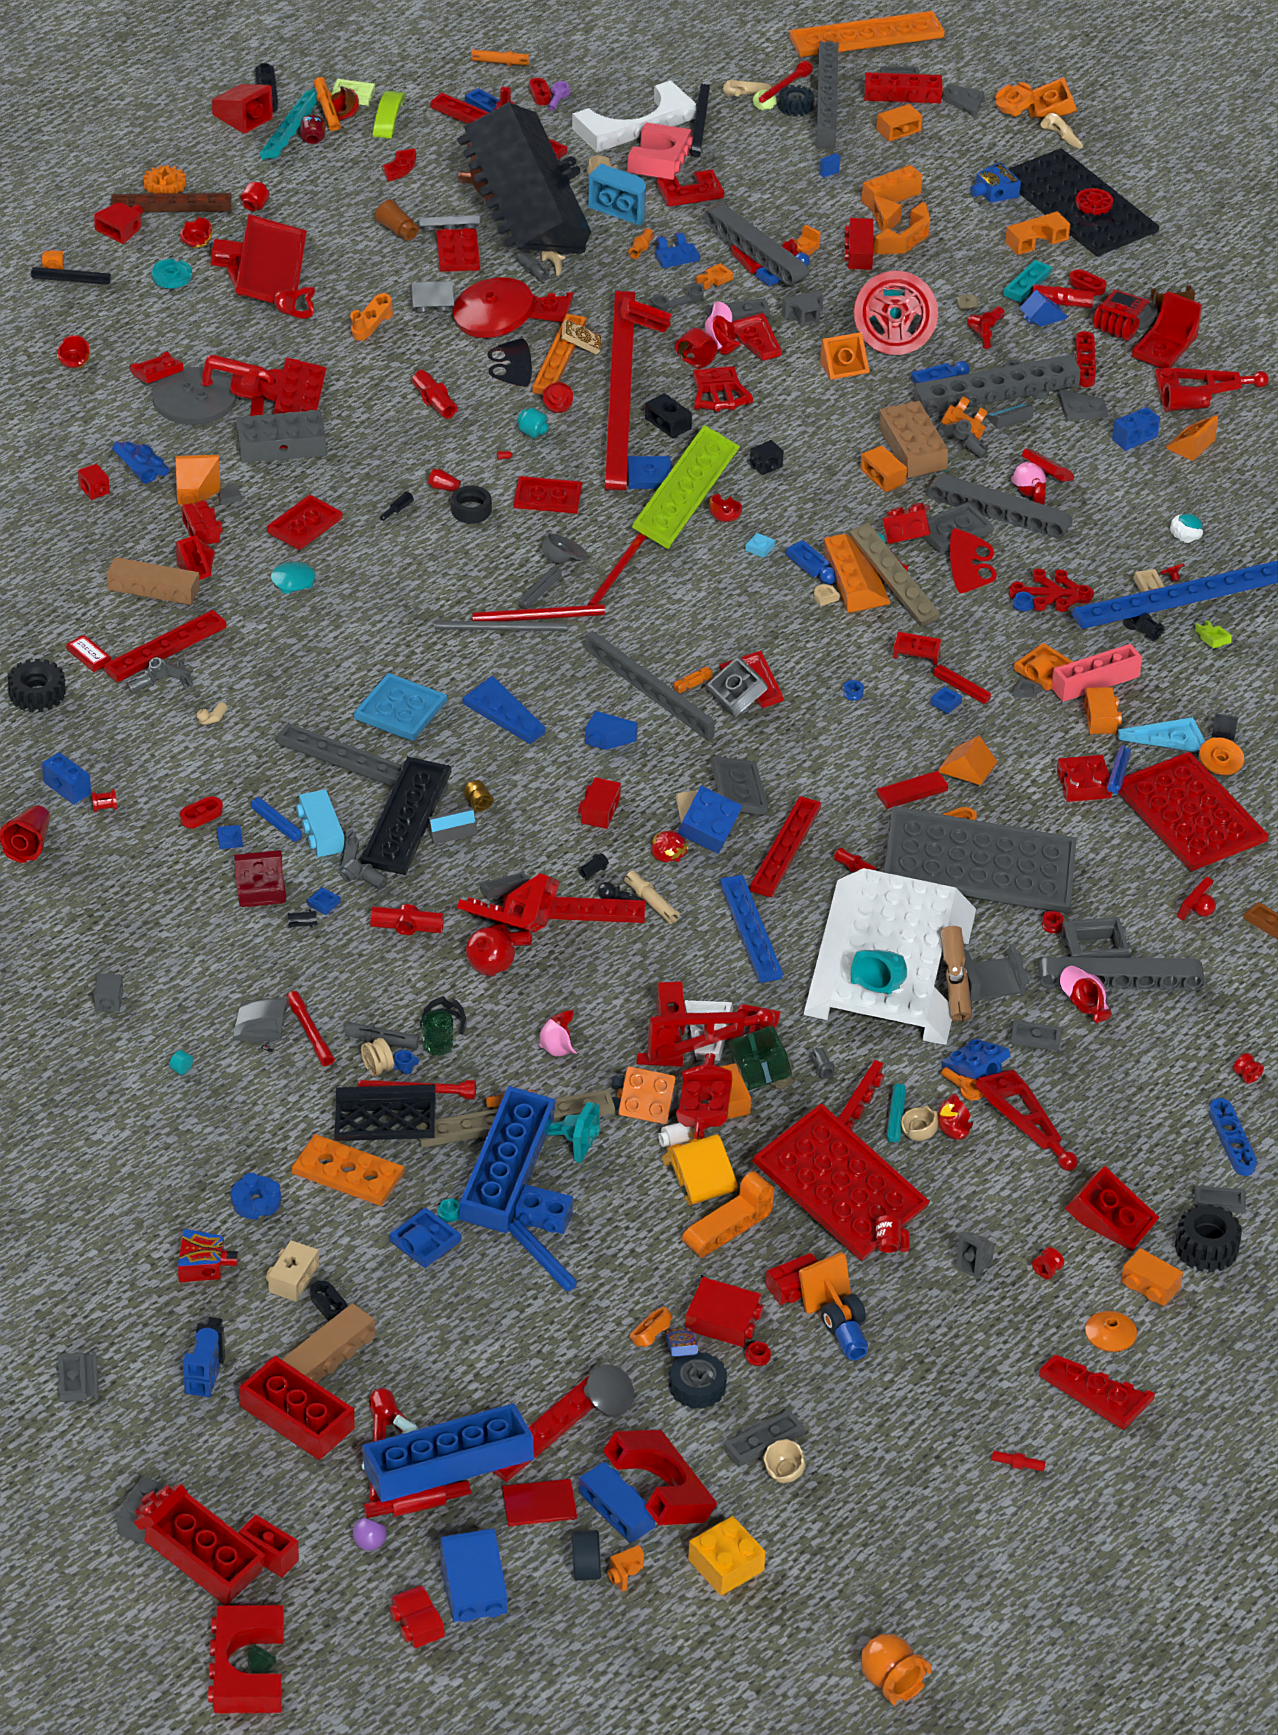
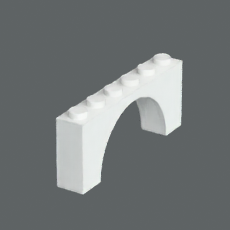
[572,80,696,152]

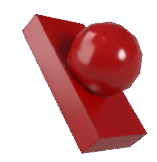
[1177,876,1216,921]

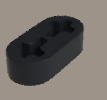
[310,1281,347,1321]

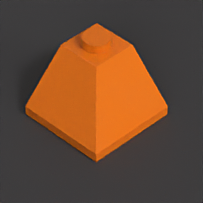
[176,455,221,505]

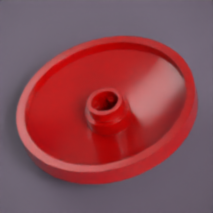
[453,277,534,338]

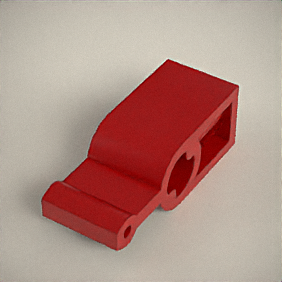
[211,239,243,267]

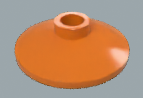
[1199,738,1244,775]
[1085,1311,1137,1352]

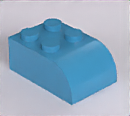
[588,164,646,226]

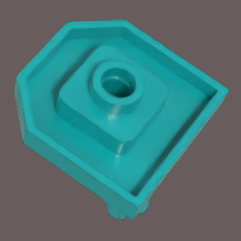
[547,1102,600,1163]

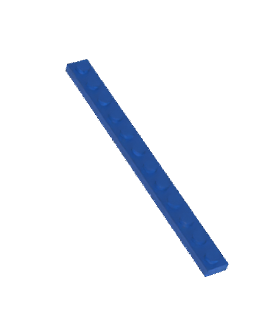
[1072,560,1278,629]

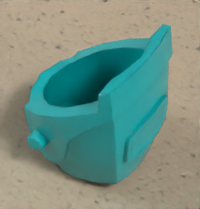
[850,950,907,994]

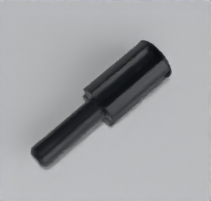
[380,491,414,521]

